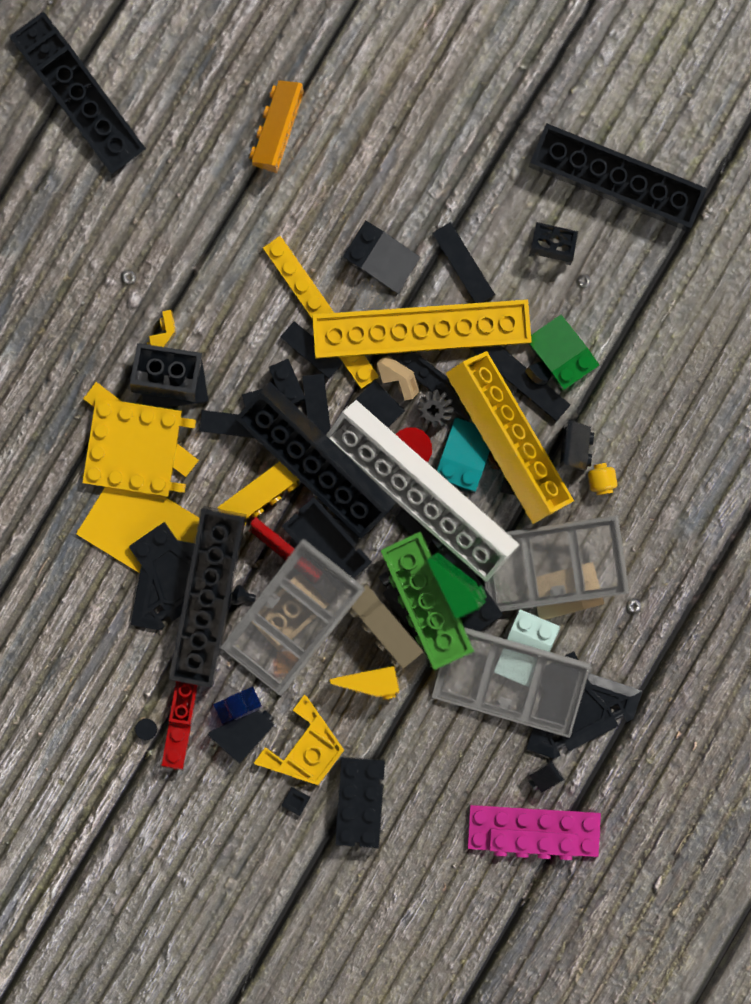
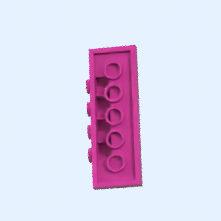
[468,805,601,860]

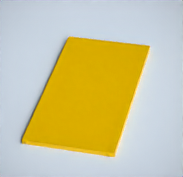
[76,487,199,573]

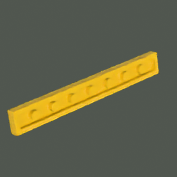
[263,236,379,389]

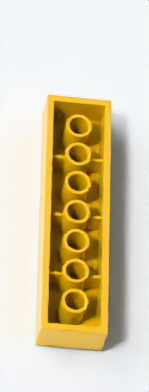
[446,351,574,524]

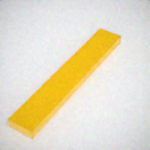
[83,382,200,478]

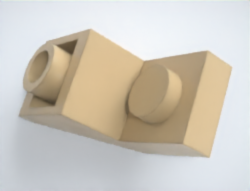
[377,355,419,400]

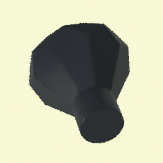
[232,585,256,605]

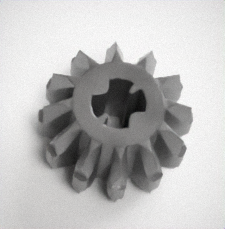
[417,390,454,427]

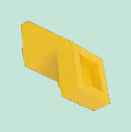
[147,310,176,347]

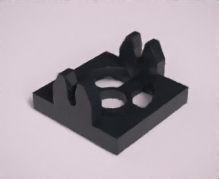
[529,222,578,266]

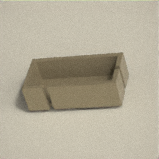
[348,585,423,669]

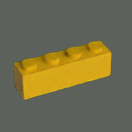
[217,461,300,525]

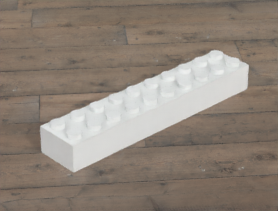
[326,400,519,582]

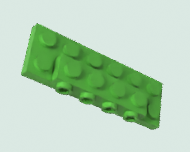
[381,532,475,670]

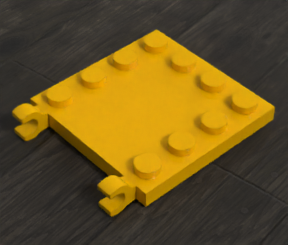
[82,397,196,497]

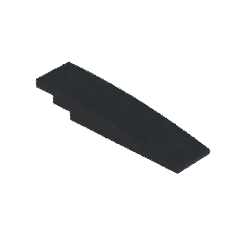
[9,11,146,174]

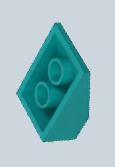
[437,417,490,493]

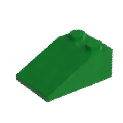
[529,315,600,392]
[427,553,486,619]

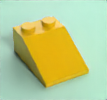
[330,666,399,700]

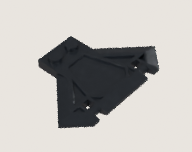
[129,522,195,630]
[526,651,642,759]

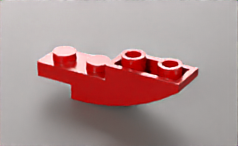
[161,681,198,770]

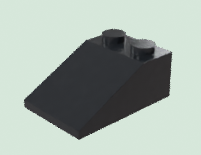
[343,220,420,294]
[559,421,594,471]

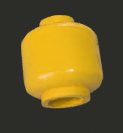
[588,463,618,495]

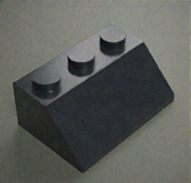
[130,343,202,402]

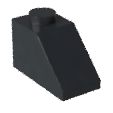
[528,759,565,793]

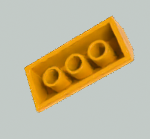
[249,80,304,173]

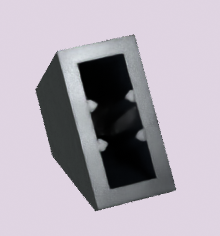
[207,710,275,764]

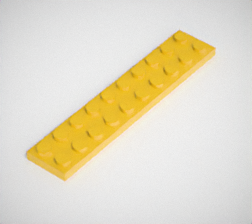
[312,300,532,359]

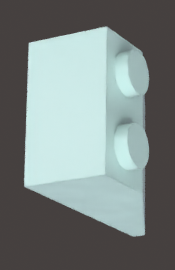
[494,610,560,687]

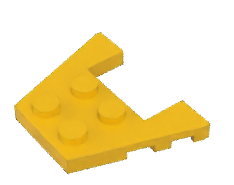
[254,694,344,785]

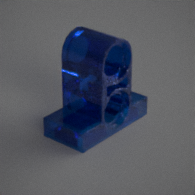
[213,686,262,724]

